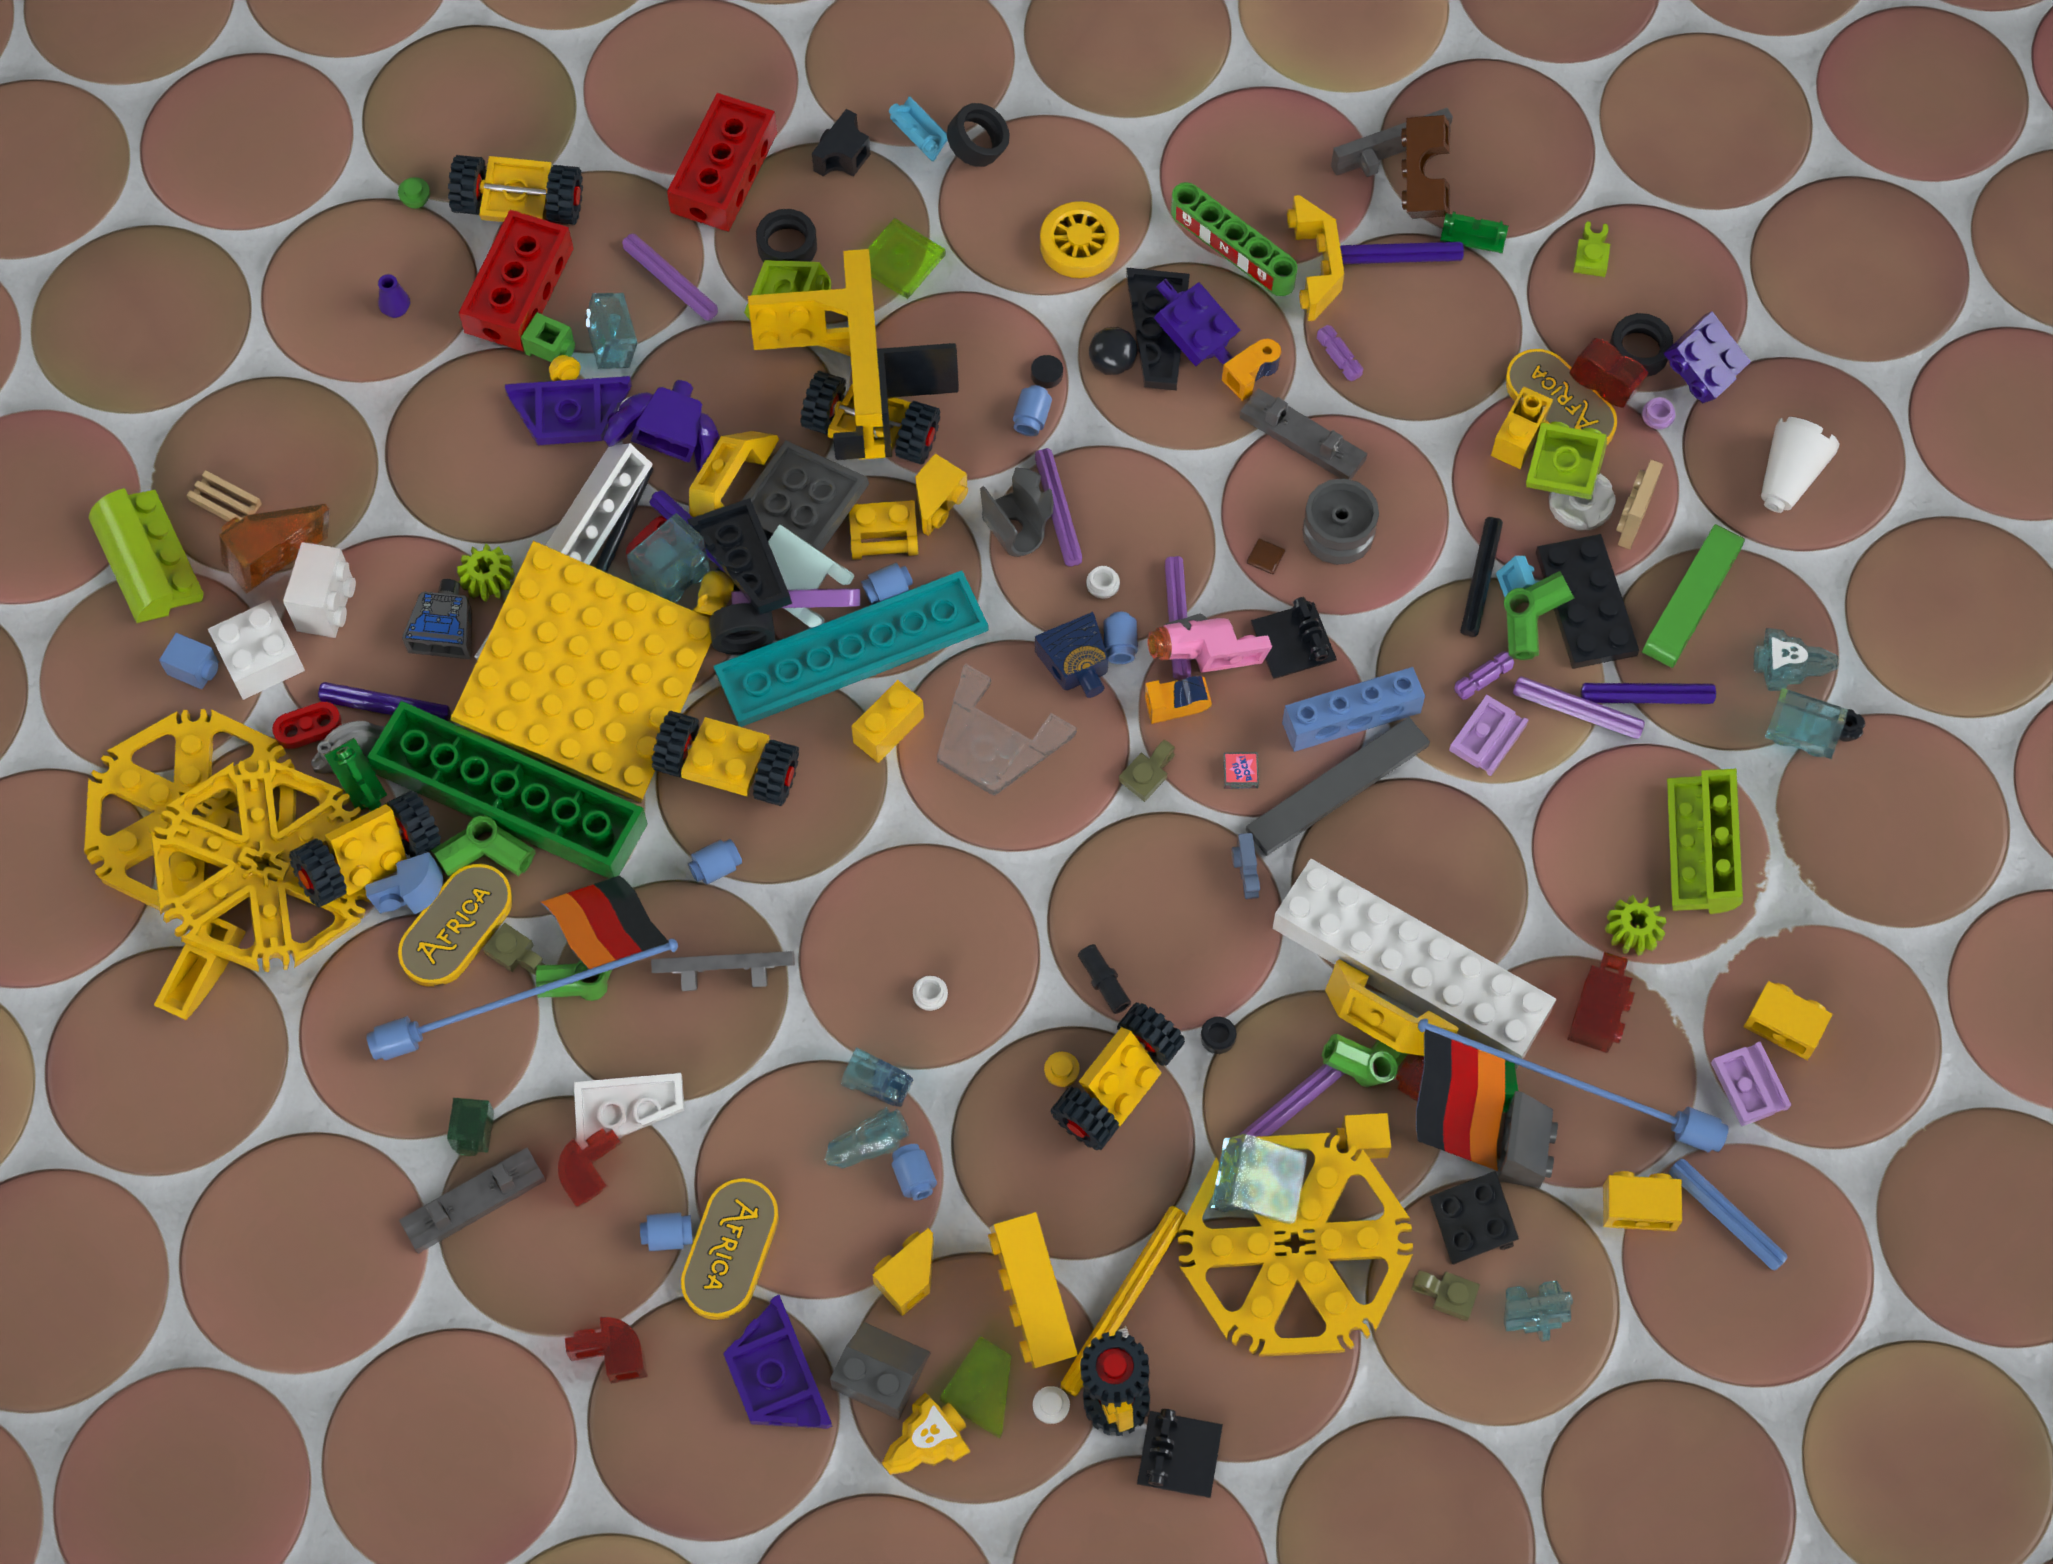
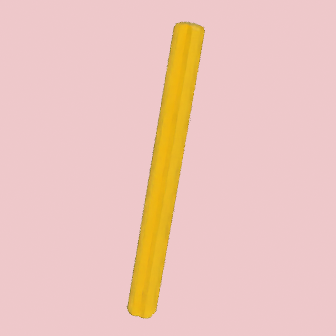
[1060,1206,1186,1396]

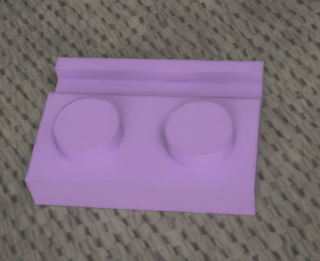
[1449,694,1528,776]
[1711,1042,1791,1126]

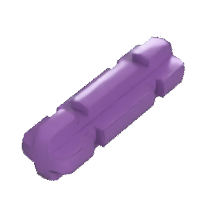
[1317,325,1363,381]
[1454,651,1515,700]

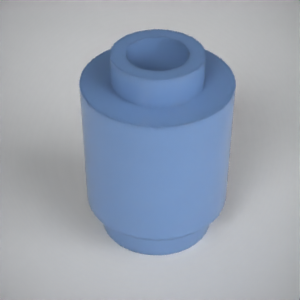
[1013,385,1052,436]
[861,562,913,605]
[1103,612,1138,664]
[688,839,742,885]
[892,1144,937,1200]
[640,1212,692,1251]

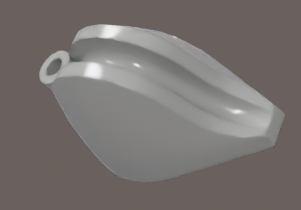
[311,721,385,773]

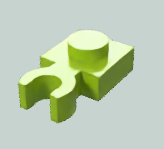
[1573,221,1611,277]

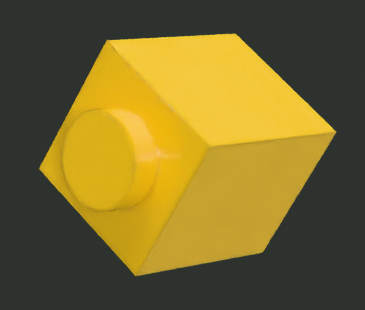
[1336,1113,1391,1160]

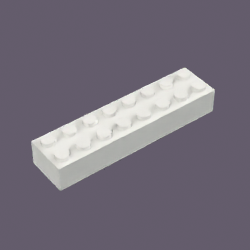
[1272,859,1556,1070]

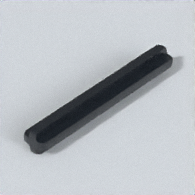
[1460,517,1503,637]

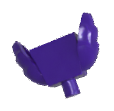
[603,380,720,473]

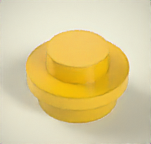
[549,355,581,381]
[1044,1051,1080,1087]

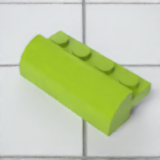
[89,488,204,623]
[1667,768,1743,914]

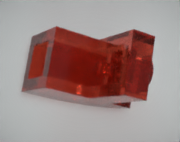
[558,1128,623,1208]
[565,1317,648,1384]

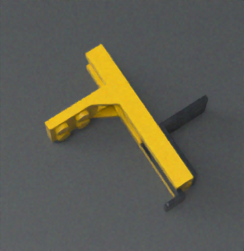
[748,249,959,460]

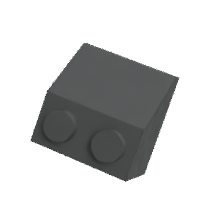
[1498,1091,1558,1188]
[830,1322,931,1420]

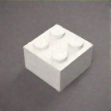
[283,542,356,638]
[208,600,305,700]

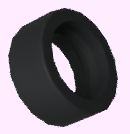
[946,103,1010,167]
[756,209,817,263]
[1609,313,1673,378]
[709,603,775,655]

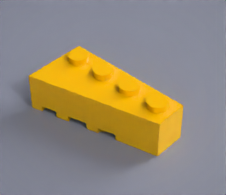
[988,1212,1078,1368]

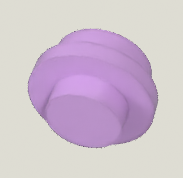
[1642,397,1675,429]

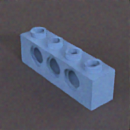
[1282,667,1425,752]

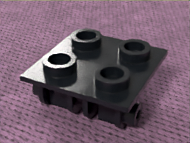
[1251,597,1337,679]
[1430,1171,1519,1265]
[1137,1409,1223,1498]

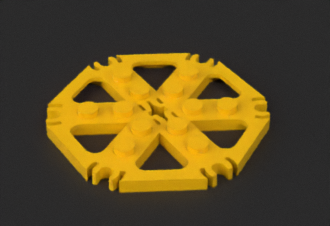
[84,709,296,913]
[152,759,371,972]
[1178,1133,1413,1357]

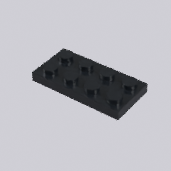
[1536,534,1639,669]

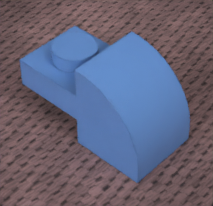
[365,852,443,914]

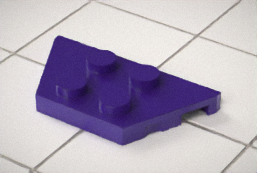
[505,376,632,445]
[723,1295,833,1429]

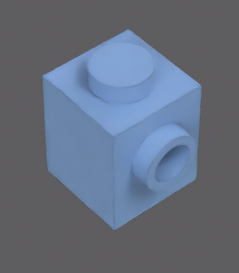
[159,633,219,689]

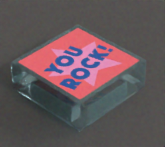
[1223,752,1259,789]

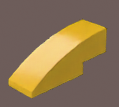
[154,918,246,1020]

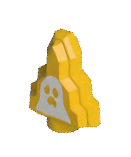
[882,1392,970,1475]

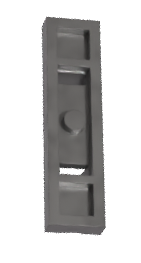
[1331,107,1453,177]
[1239,388,1367,480]
[651,951,795,991]
[399,1148,546,1254]

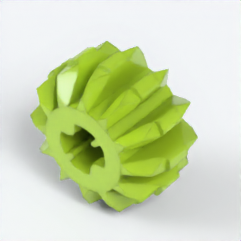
[457,543,515,602]
[1605,895,1666,956]

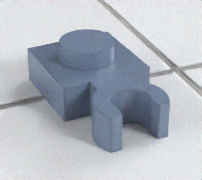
[1231,833,1260,899]

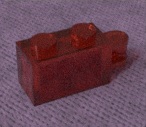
[1567,951,1635,1053]

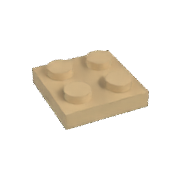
[1616,460,1663,549]

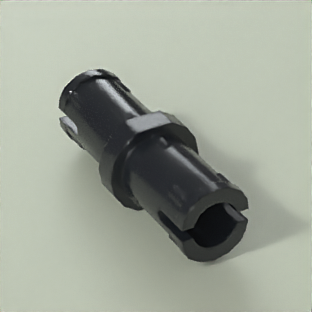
[1078,944,1131,1014]

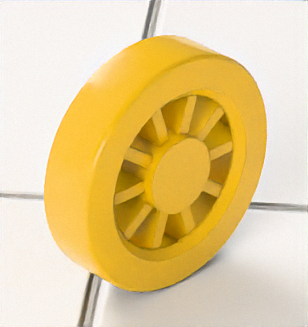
[1040,201,1119,278]

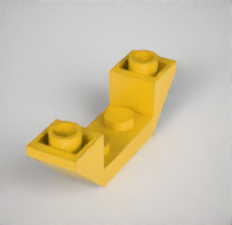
[1287,195,1345,321]
[689,431,779,517]
[1325,959,1459,1056]

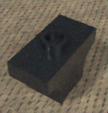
[812,109,871,177]

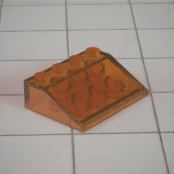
[219,504,330,594]

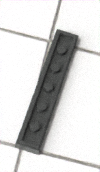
[1246,717,1430,856]

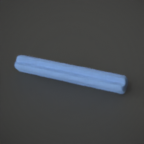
[1669,1158,1788,1271]

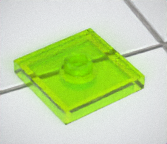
[867,218,946,299]

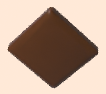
[1247,538,1285,574]

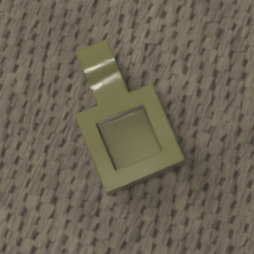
[1119,739,1175,802]
[483,922,545,976]
[1411,1270,1480,1321]

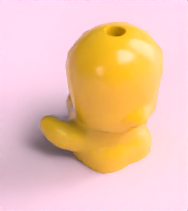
[692,571,734,618]

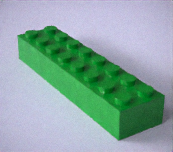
[367,701,648,879]

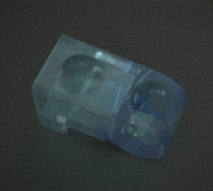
[841,1047,914,1107]

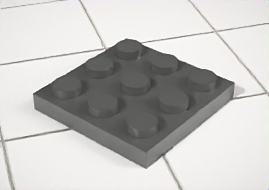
[743,440,869,552]

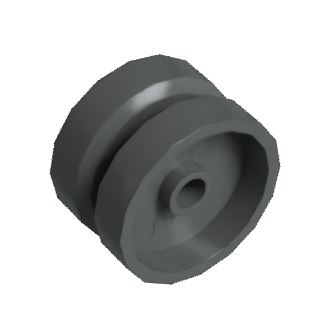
[1302,478,1379,565]

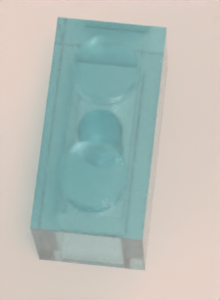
[585,293,638,369]
[1765,688,1848,759]

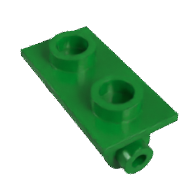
[1440,211,1509,254]
[324,738,387,811]

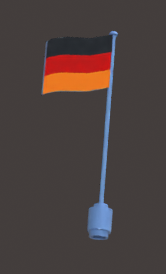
[367,875,678,1061]
[1416,1019,1729,1171]

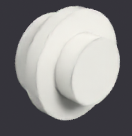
[1086,566,1120,599]
[913,976,948,1011]
[1033,1386,1070,1424]

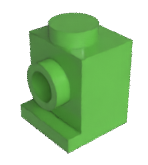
[521,313,575,362]

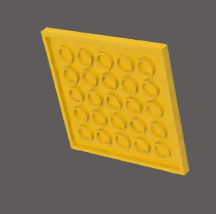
[451,541,712,803]

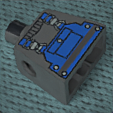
[402,579,472,660]

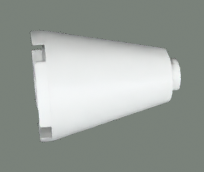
[1761,417,1840,513]

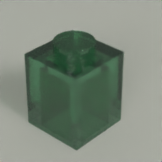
[447,1098,494,1156]

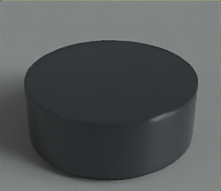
[1031,355,1063,389]
[1201,1017,1237,1054]

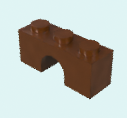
[1401,115,1450,219]

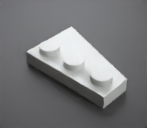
[574,1073,684,1155]

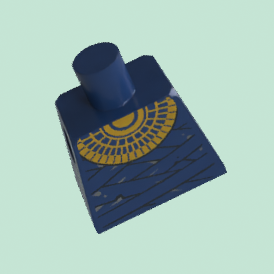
[1035,612,1108,698]

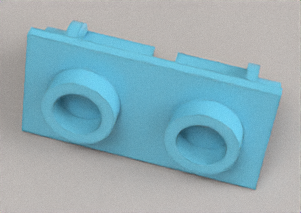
[889,97,948,161]

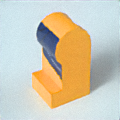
[1222,338,1281,402]
[1145,676,1212,724]

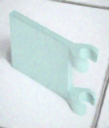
[768,524,854,628]

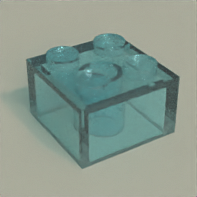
[627,513,710,603]

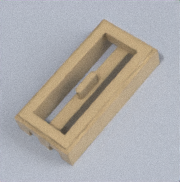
[186,470,262,529]

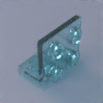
[1211,1134,1307,1224]

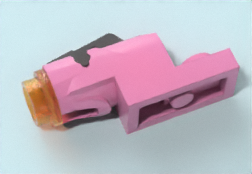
[1148,613,1272,673]

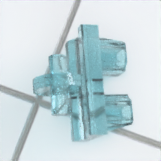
[1504,1280,1573,1342]

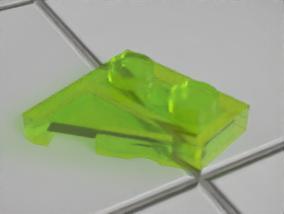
[940,1336,1011,1439]

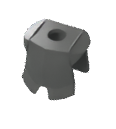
[980,467,1054,557]

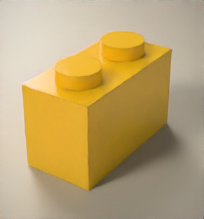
[851,680,924,763]
[1743,981,1833,1061]
[1603,1171,1682,1231]

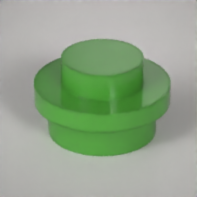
[398,177,430,208]

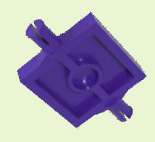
[1154,279,1241,367]

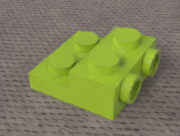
[744,260,831,320]
[1526,421,1607,500]

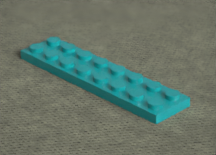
[713,570,989,727]

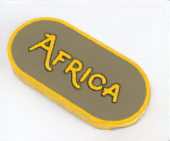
[1506,349,1617,445]
[398,864,512,987]
[681,1178,779,1320]

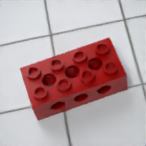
[667,93,778,232]
[458,209,574,352]

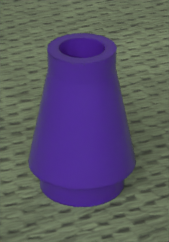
[378,274,410,318]

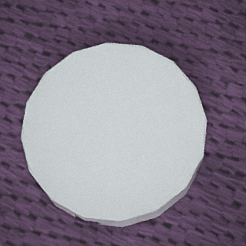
[1548,473,1616,530]

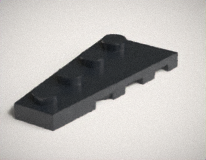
[1126,267,1190,391]
[687,498,792,615]

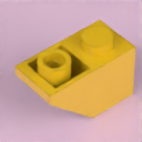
[1491,386,1553,469]
[915,453,968,536]
[872,1228,934,1316]

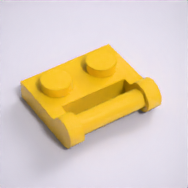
[849,500,918,560]

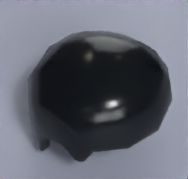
[1089,327,1138,375]

